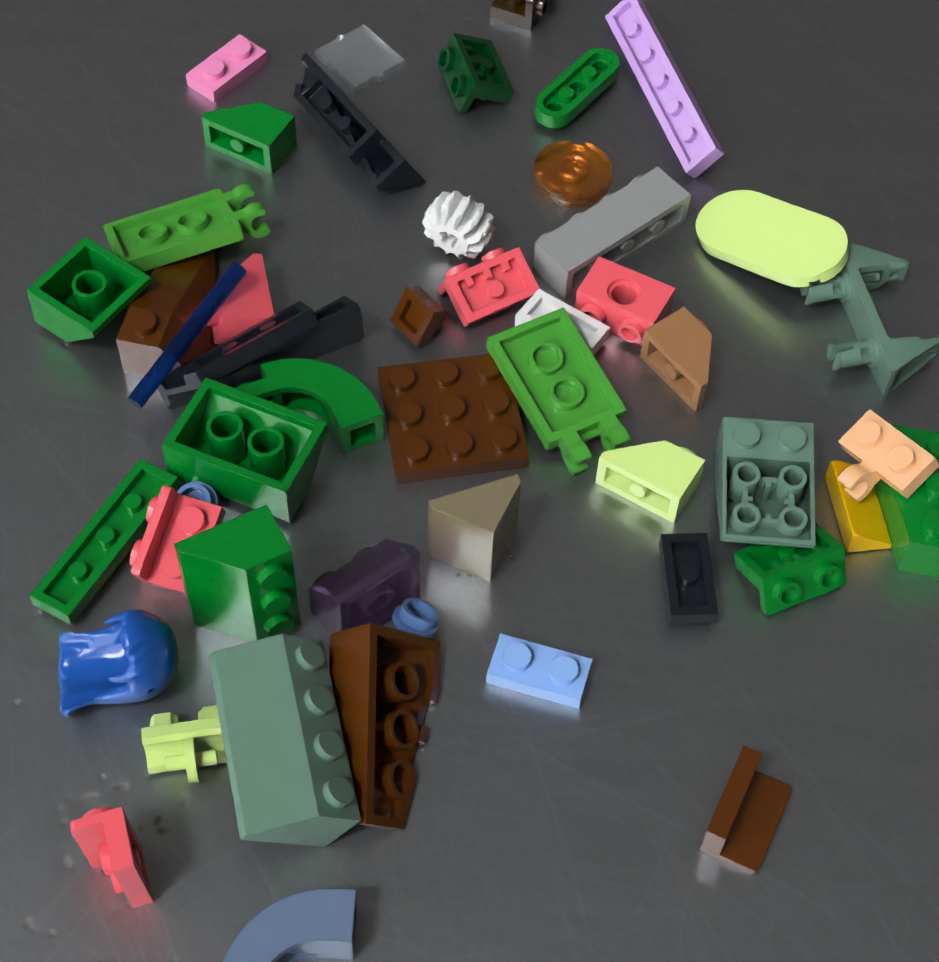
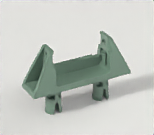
[800,242,939,397]

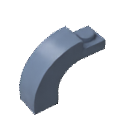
[222,889,358,962]

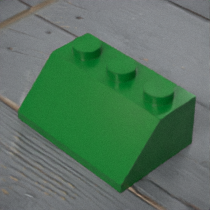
[162,377,328,523]
[174,504,301,641]

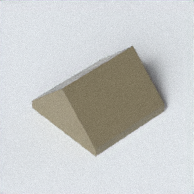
[428,474,521,582]

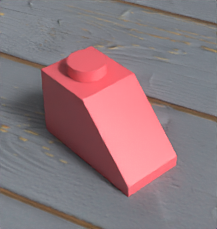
[205,253,274,344]

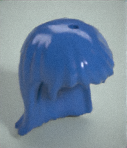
[58,609,179,717]

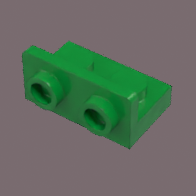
[734,522,847,616]

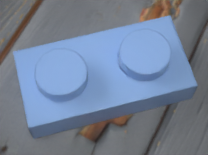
[486,633,593,709]

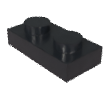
[659,533,718,624]

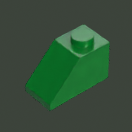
[201,102,297,174]

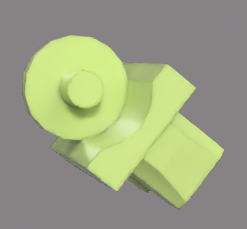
[141,705,227,784]

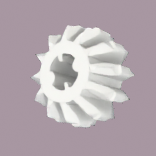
[422,190,495,259]

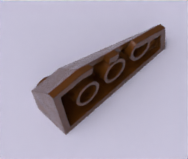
[116,249,218,378]
[329,623,440,831]

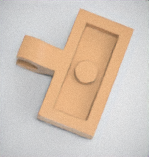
[838,409,939,502]

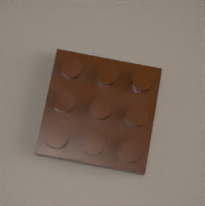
[377,354,529,484]

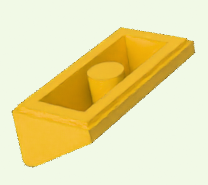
[825,460,892,553]

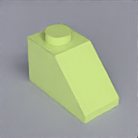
[595,440,705,523]

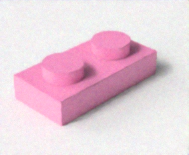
[186,34,268,103]

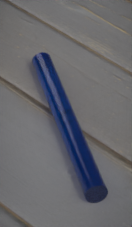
[127,262,247,409]

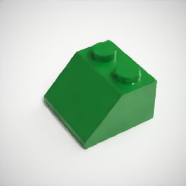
[27,236,152,342]

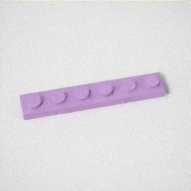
[605,0,725,179]

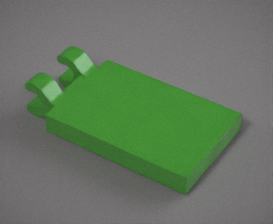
[103,184,270,272]
[486,307,631,476]

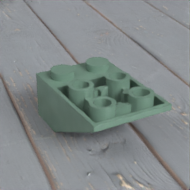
[715,416,816,548]

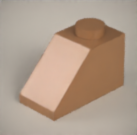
[640,307,712,412]

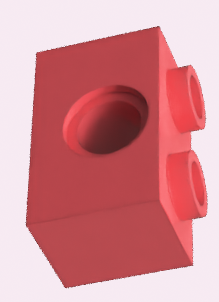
[575,256,676,346]

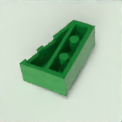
[874,424,939,578]

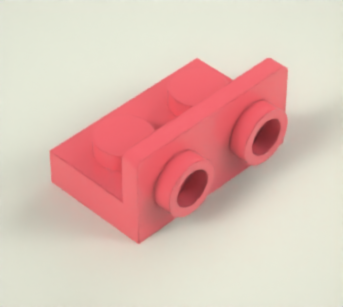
[437,247,540,328]
[130,485,226,596]
[70,806,154,908]

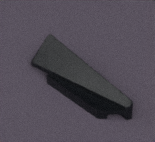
[293,53,425,191]
[153,296,364,410]

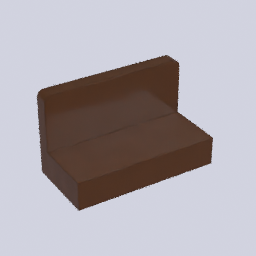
[700,745,792,875]

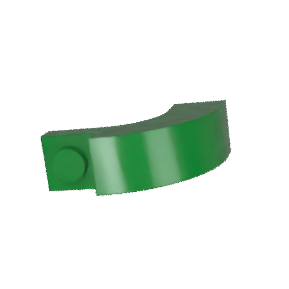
[236,358,384,454]

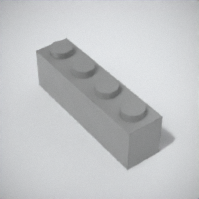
[533,166,691,299]

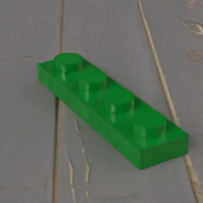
[29,458,180,625]

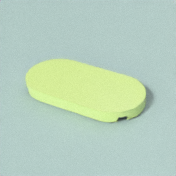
[695,190,849,287]

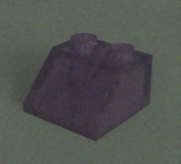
[308,539,420,634]

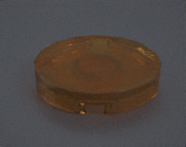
[533,140,612,207]

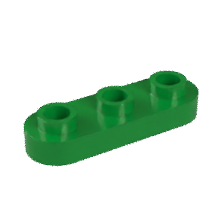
[534,48,620,128]

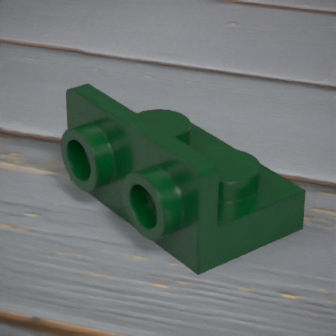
[437,33,515,113]

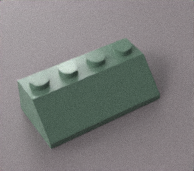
[208,634,361,847]

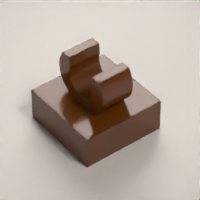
[390,285,449,346]

